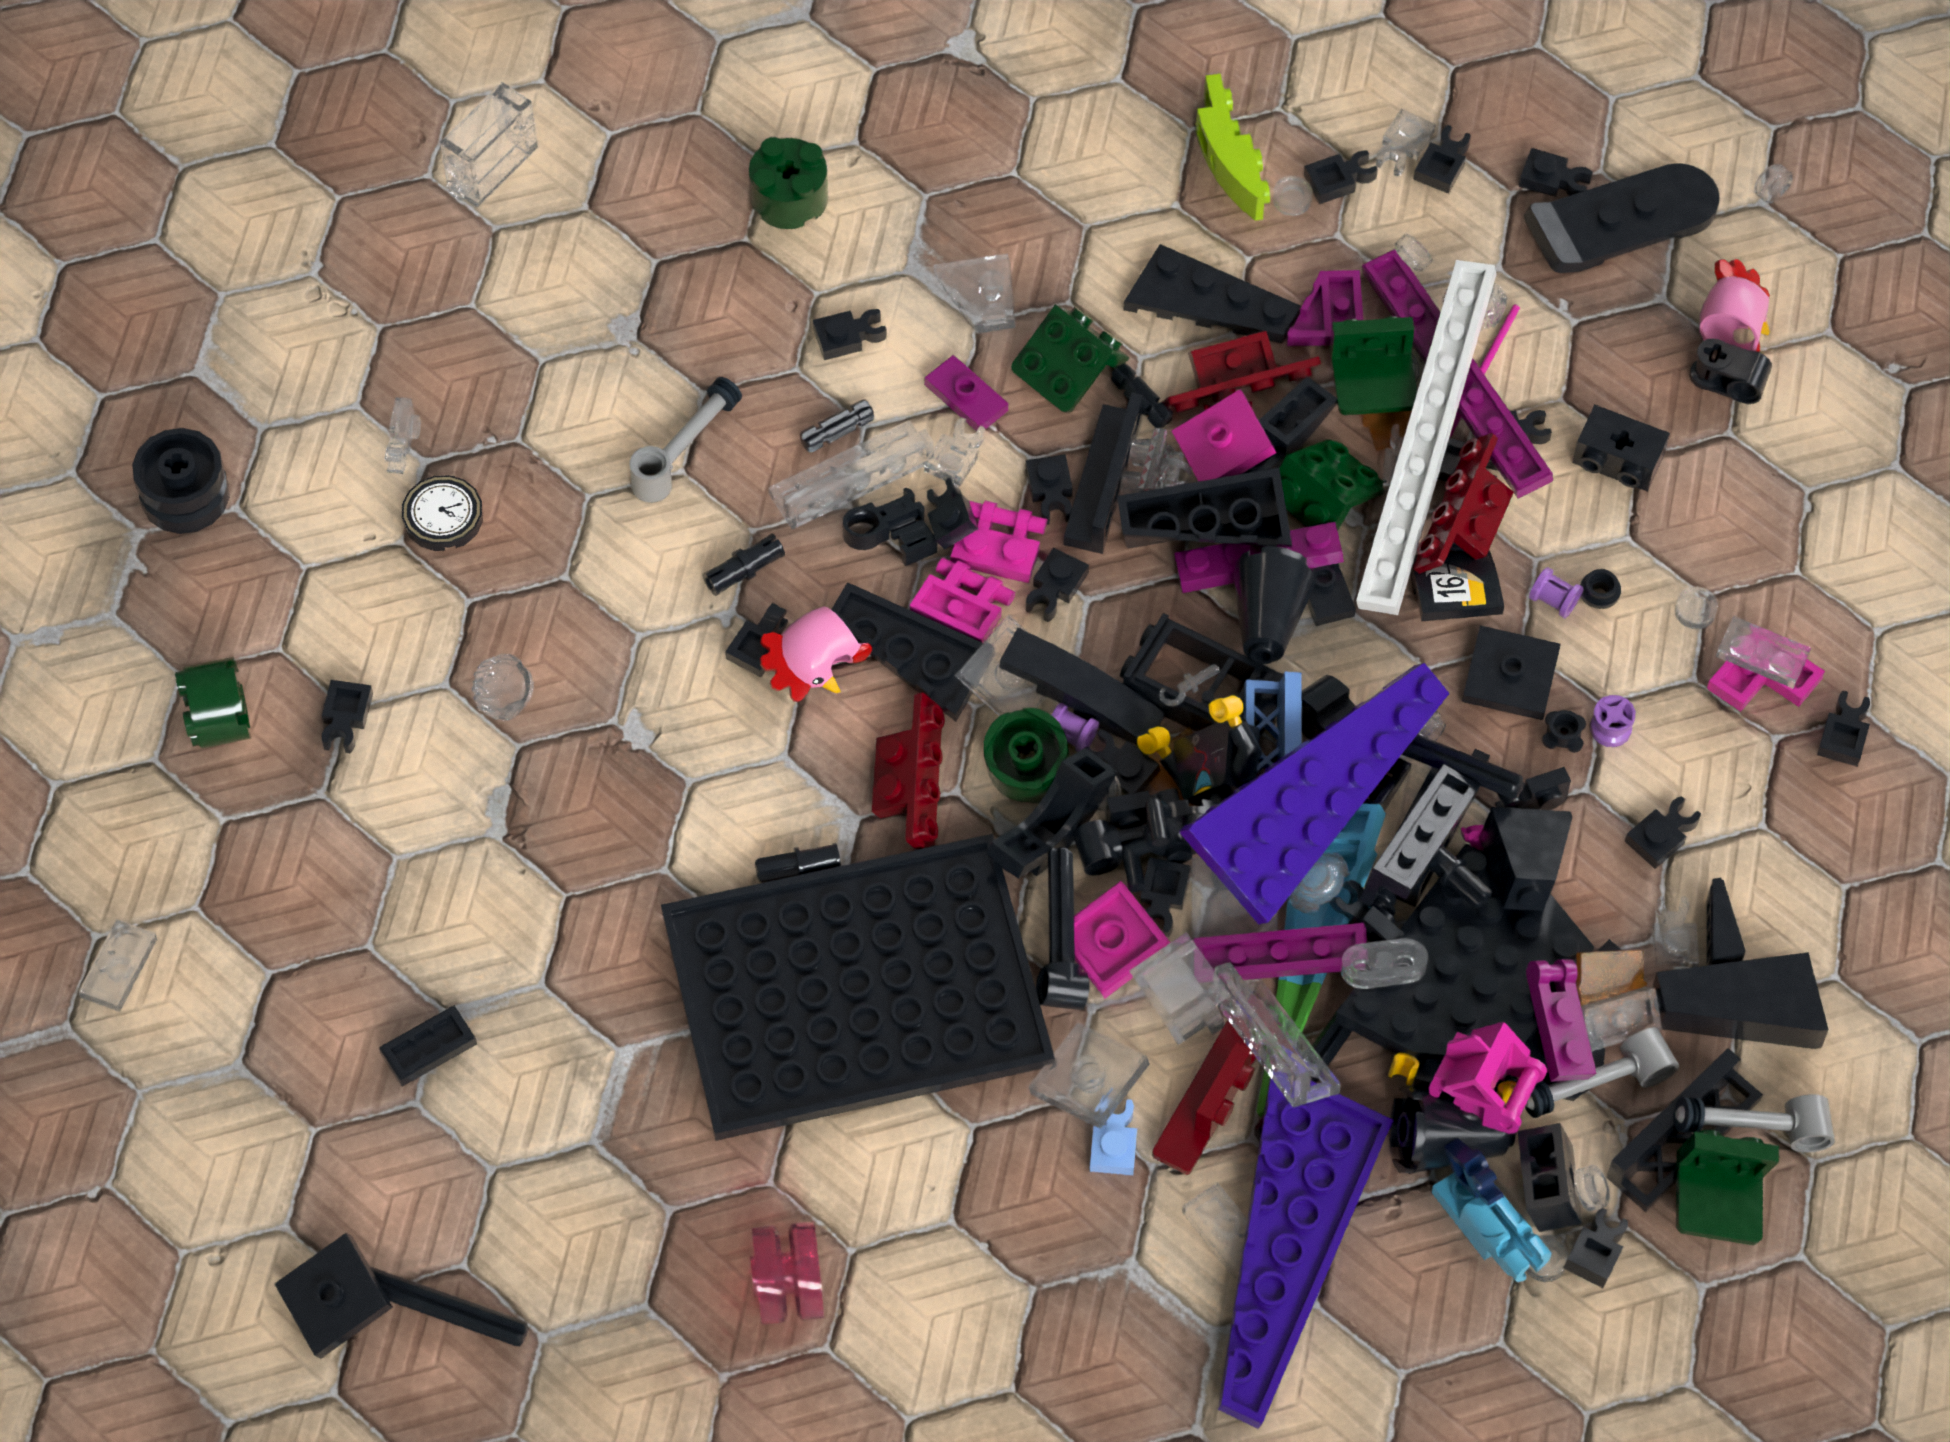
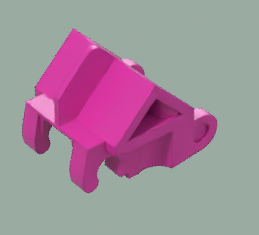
[1429,1022,1547,1134]

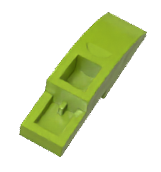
[1195,74,1270,221]

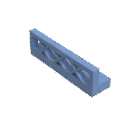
[1244,671,1302,774]

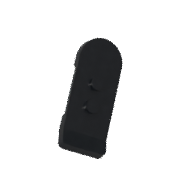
[1524,163,1720,273]

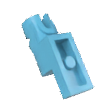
[1432,1173,1552,1282]

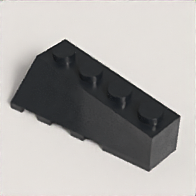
[1117,468,1292,549]

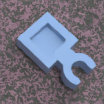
[1090,1097,1137,1175]

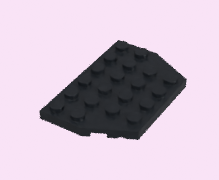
[1335,844,1594,1063]

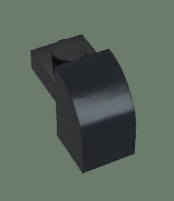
[1301,675,1355,740]

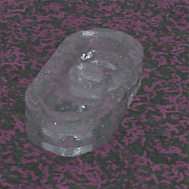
[1341,938,1428,989]

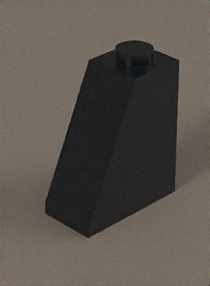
[1479,807,1573,911]

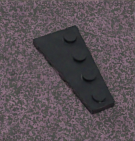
[1124,244,1301,344]
[831,582,994,722]

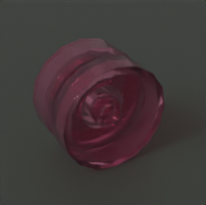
[750,1221,824,1325]

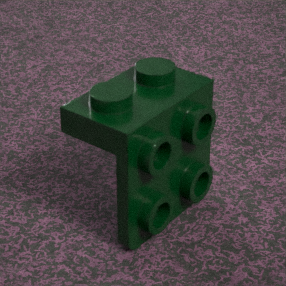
[1011,304,1129,413]
[1329,316,1417,415]
[1279,439,1387,531]
[1676,1130,1779,1245]

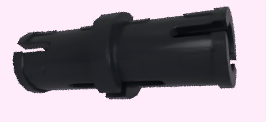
[702,533,785,596]

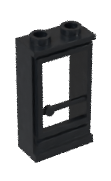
[1120,613,1283,741]

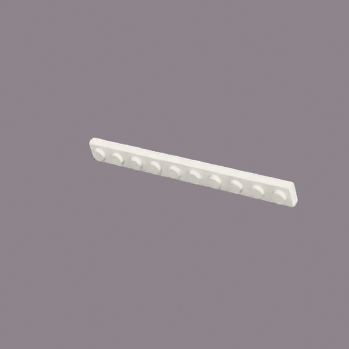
[1356,260,1496,615]

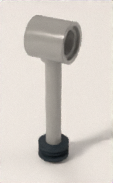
[630,377,742,503]
[1525,1027,1679,1118]
[1674,1095,1835,1153]

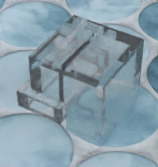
[1129,932,1229,1045]

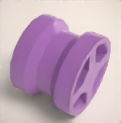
[1590,695,1636,747]

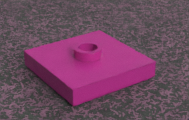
[1172,389,1277,482]
[1074,881,1173,999]

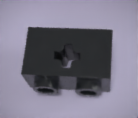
[1572,404,1670,492]
[1517,1123,1582,1232]

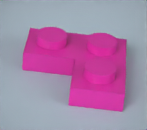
[1707,626,1825,712]

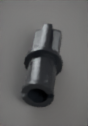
[755,843,841,883]
[1429,846,1492,908]

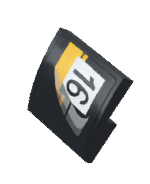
[1410,550,1504,622]

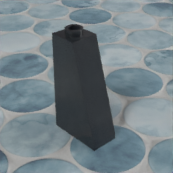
[1647,952,1829,1049]

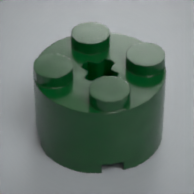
[749,137,828,229]
[175,657,251,749]
[984,707,1070,804]

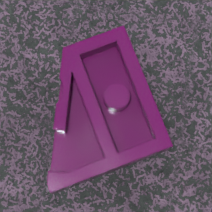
[1287,270,1363,346]

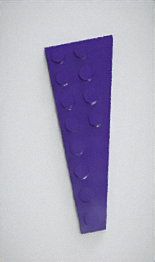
[1179,663,1450,925]
[1218,1064,1393,1429]

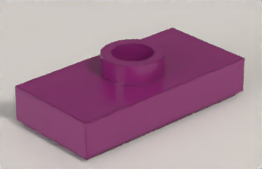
[924,355,1009,434]

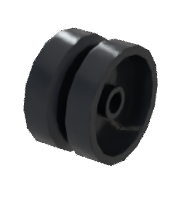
[132,428,230,534]

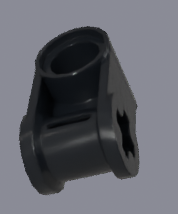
[1690,338,1772,404]

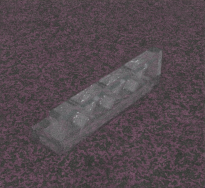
[768,420,933,530]
[1212,962,1341,1107]

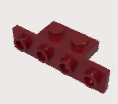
[1162,331,1321,413]
[1413,433,1514,574]
[872,692,945,850]
[1152,1015,1268,1175]

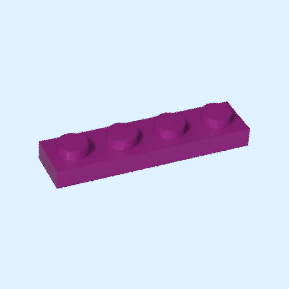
[1174,522,1344,593]
[1194,923,1368,984]

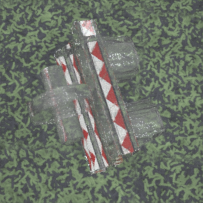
[1120,428,1192,494]

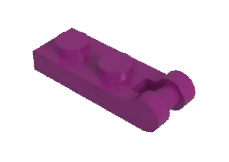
[1526,959,1597,1081]

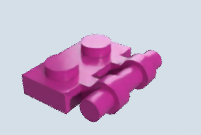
[950,500,1047,583]
[910,557,1015,643]

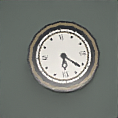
[402,475,483,551]

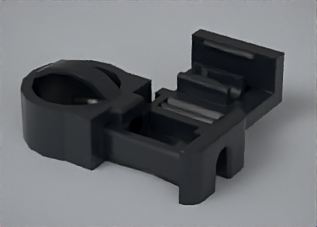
[843,488,938,566]

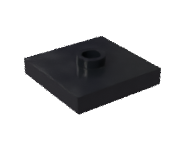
[1462,625,1561,720]
[274,1233,393,1359]

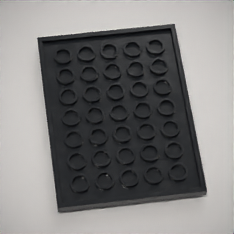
[661,834,1055,1141]

